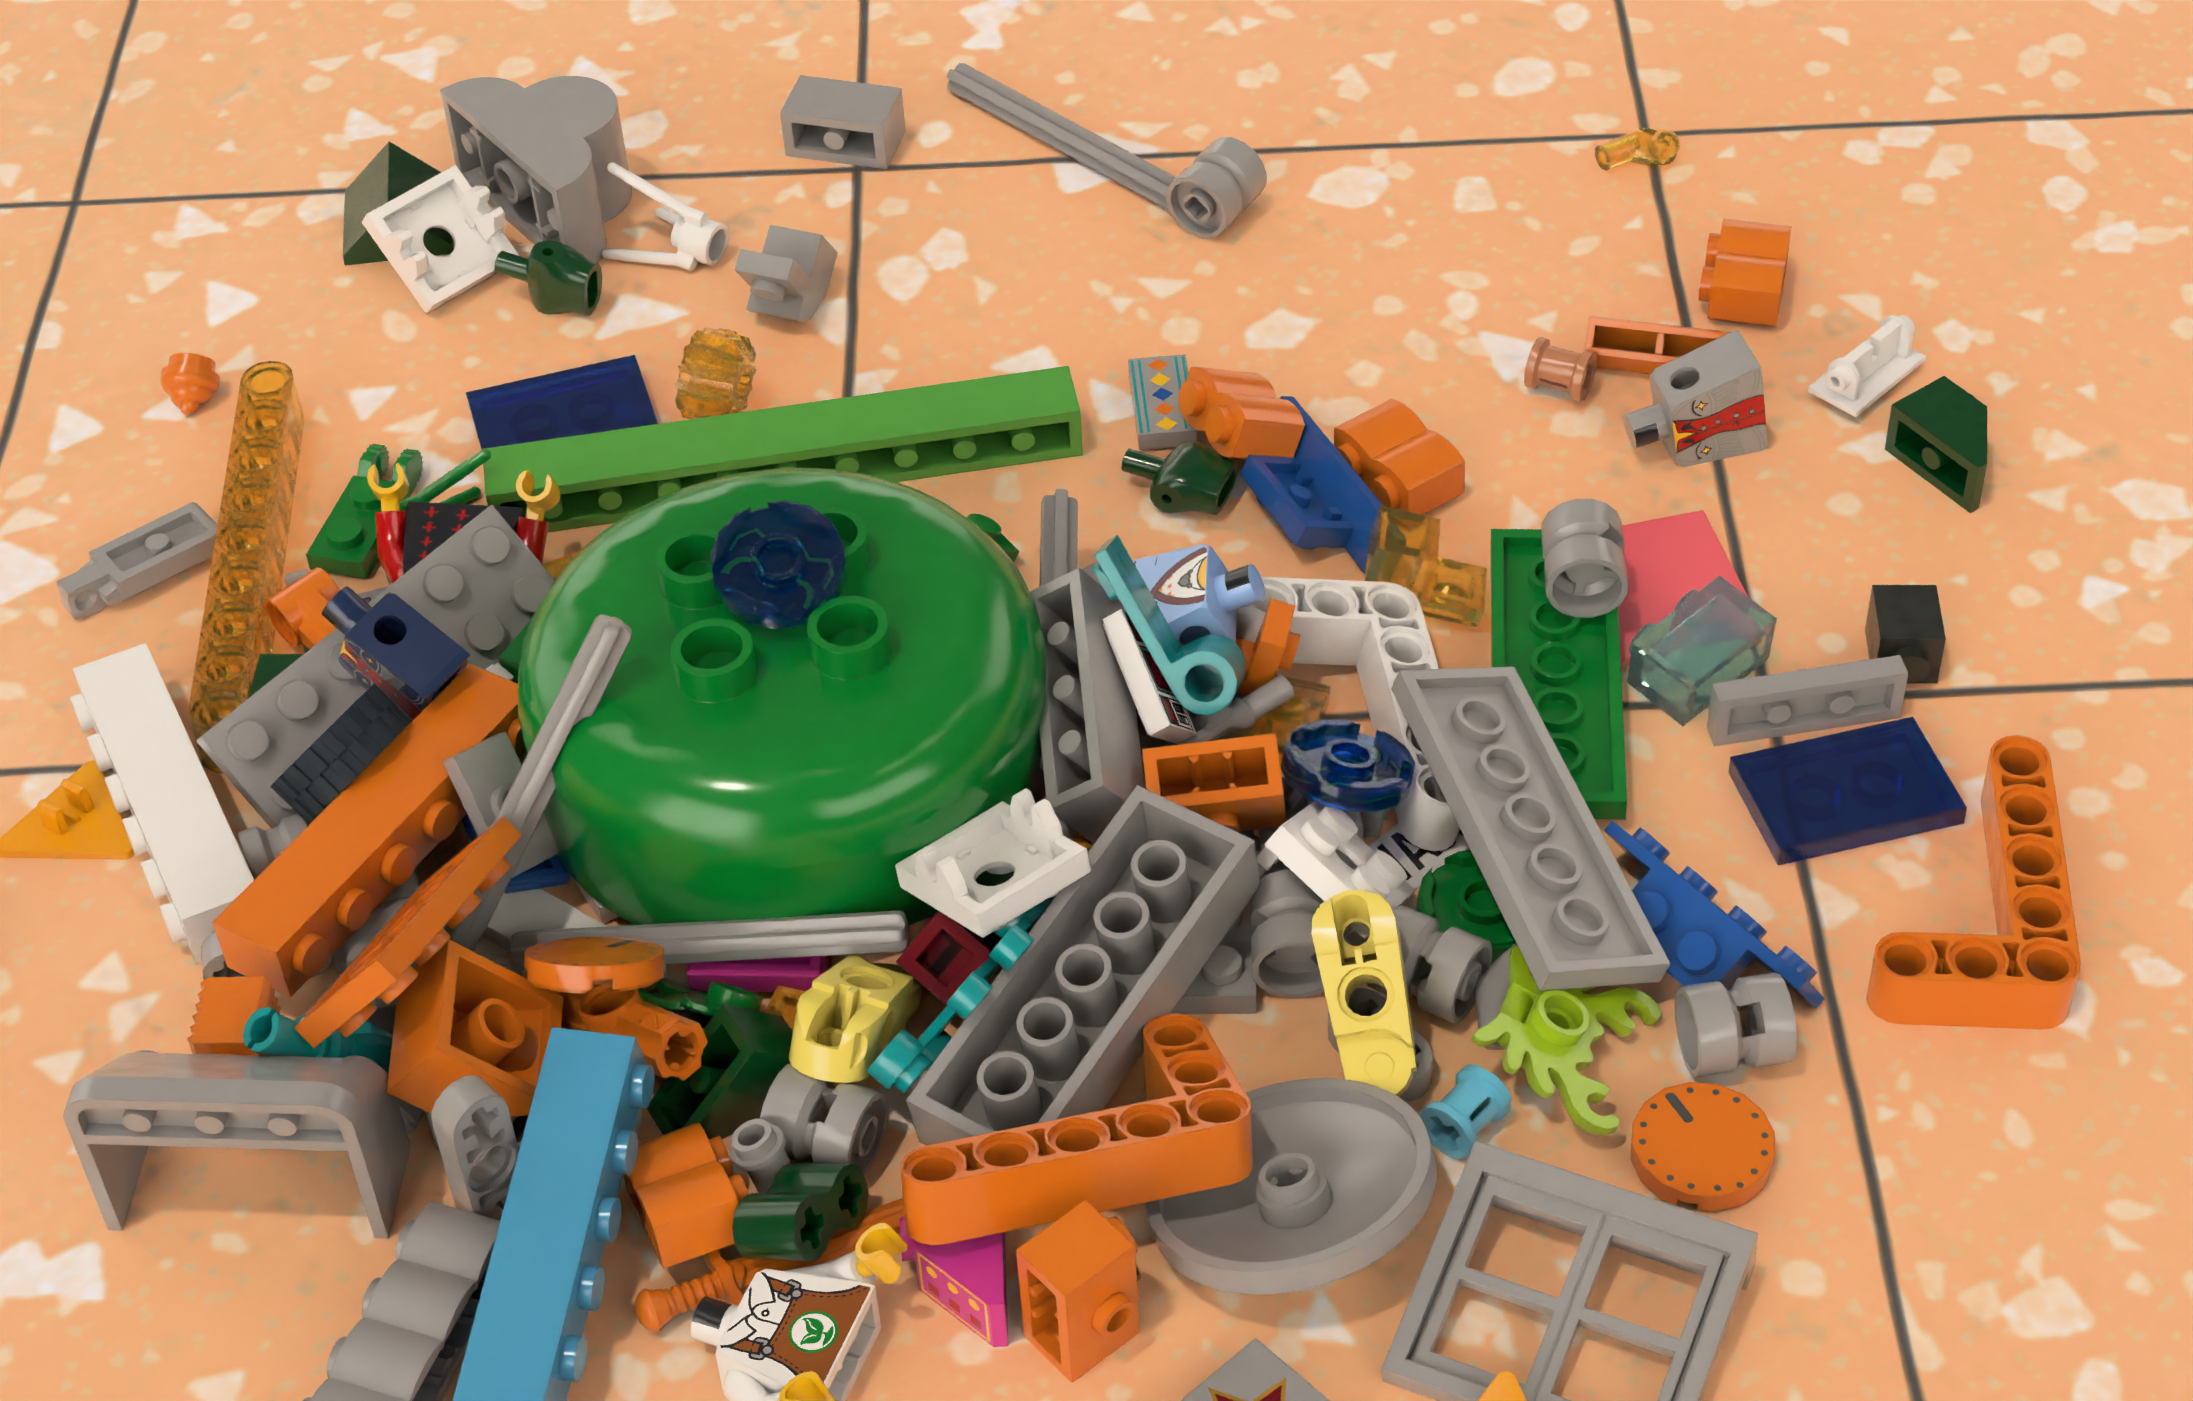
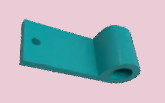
[1093,535,1246,715]

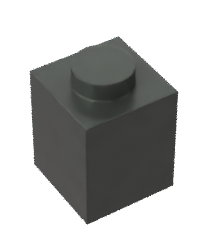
[1865,585,1946,683]

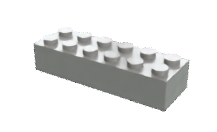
[906,785,1260,1145]

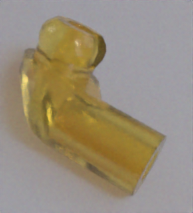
[1595,128,1680,171]

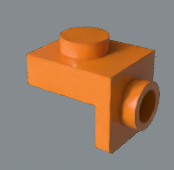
[1235,598,1300,696]

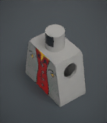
[1623,330,1768,467]

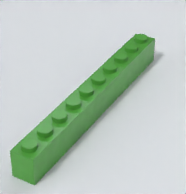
[482,366,1083,532]

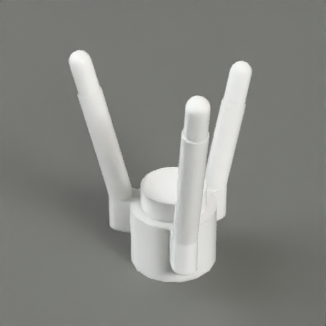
[602,162,729,272]

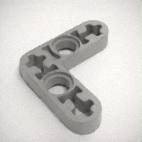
[431,1075,642,1220]

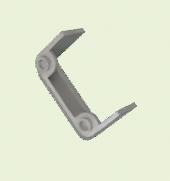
[63,1050,411,1239]

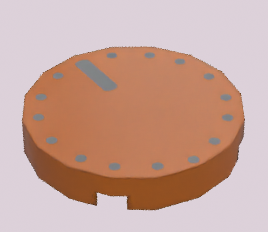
[524,937,665,993]
[1630,1082,1775,1212]

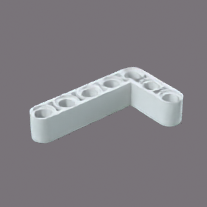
[1236,577,1460,851]

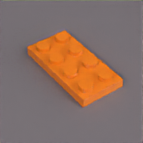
[294,816,522,1048]

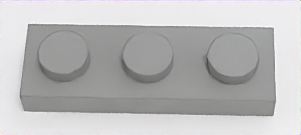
[1707,655,1908,746]

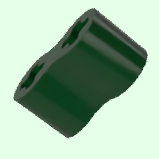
[732,1163,868,1261]

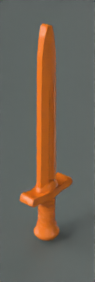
[635,1198,904,1331]

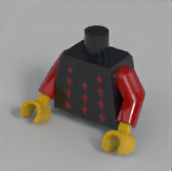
[367,463,560,583]

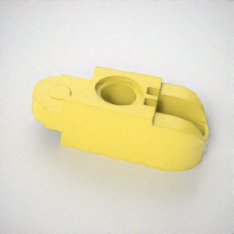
[1311,890,1418,1097]
[789,954,923,1083]

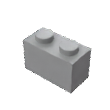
[780,75,906,169]

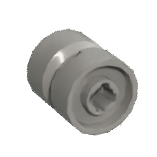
[1166,137,1267,239]
[1541,499,1628,618]
[1250,869,1324,999]
[1366,905,1492,1024]
[1675,972,1797,1077]
[760,1064,889,1175]

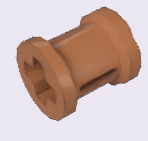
[1524,336,1598,401]

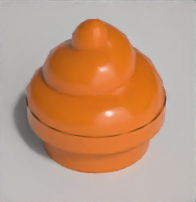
[160,353,220,415]

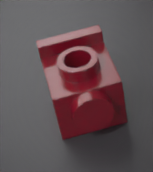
[896,911,991,1006]

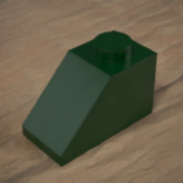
[1885,376,1987,513]
[646,1004,793,1139]

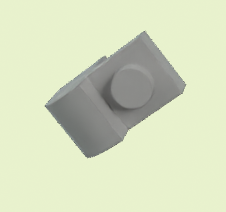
[735,225,838,322]

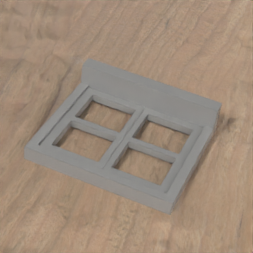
[1381,1140,1758,1401]

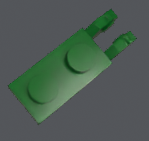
[306,444,423,579]

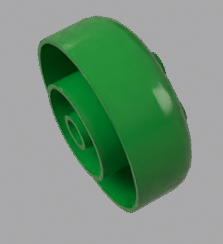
[517,468,1047,926]

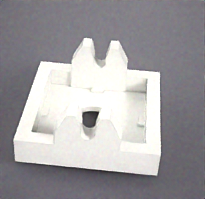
[362,165,520,314]
[895,788,1091,938]
[1257,799,1415,946]

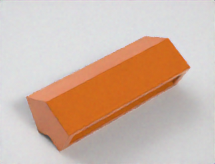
[1585,316,1730,374]

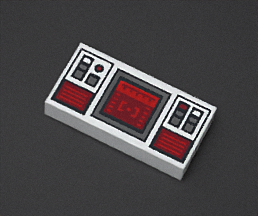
[1102,609,1196,744]

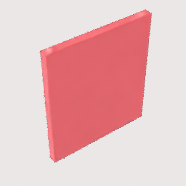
[1618,510,1767,669]

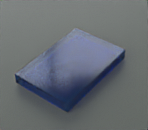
[466,355,658,450]
[1728,716,1967,866]

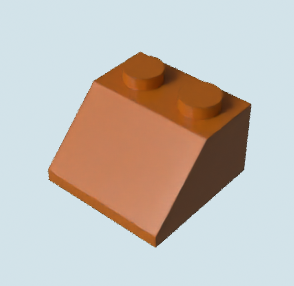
[386,940,563,1117]

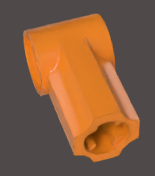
[264,567,340,650]

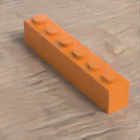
[212,664,527,998]

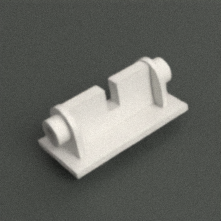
[1808,315,1926,417]

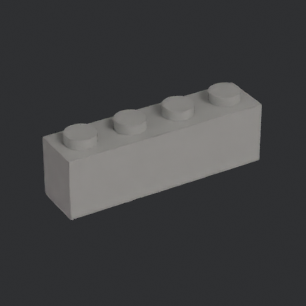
[1030,568,1145,844]

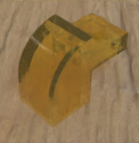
[1365,505,1487,628]

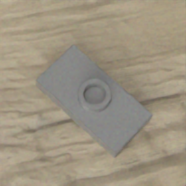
[442,731,560,878]

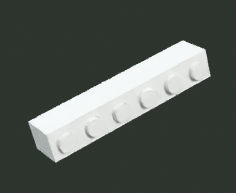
[70,643,254,964]

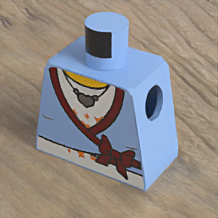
[1118,544,1265,647]

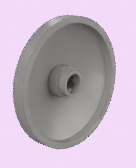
[1145,1078,1437,1295]

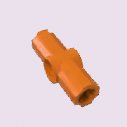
[553,983,708,1081]

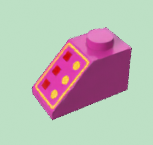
[900,1217,1008,1347]

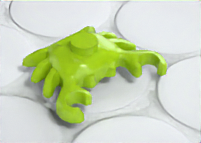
[1471,945,1662,1136]

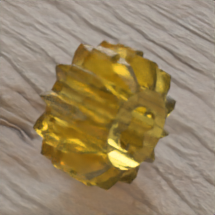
[674,327,757,419]

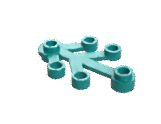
[867,898,1053,1094]

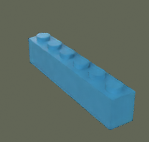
[453,1027,654,1401]

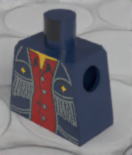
[321,586,470,723]

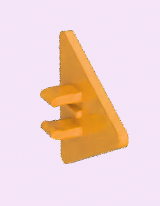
[0,760,135,860]

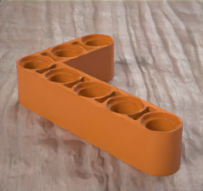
[1866,735,2081,1030]
[900,1013,1253,1245]

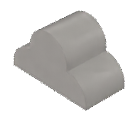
[440,76,632,263]

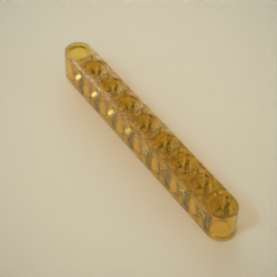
[188,361,304,774]

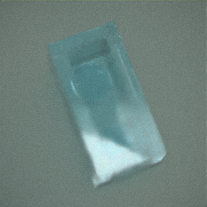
[1627,575,1777,726]

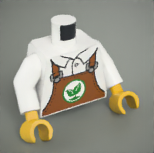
[691,1223,908,1401]

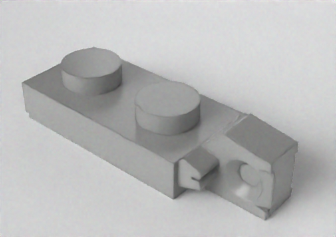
[56,502,230,620]

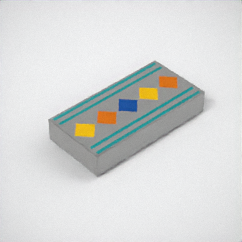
[1128,354,1198,450]

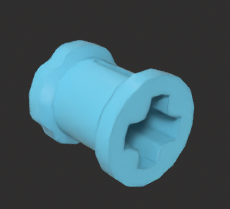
[1419,1064,1512,1159]

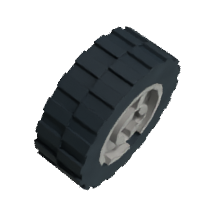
[270,683,412,824]

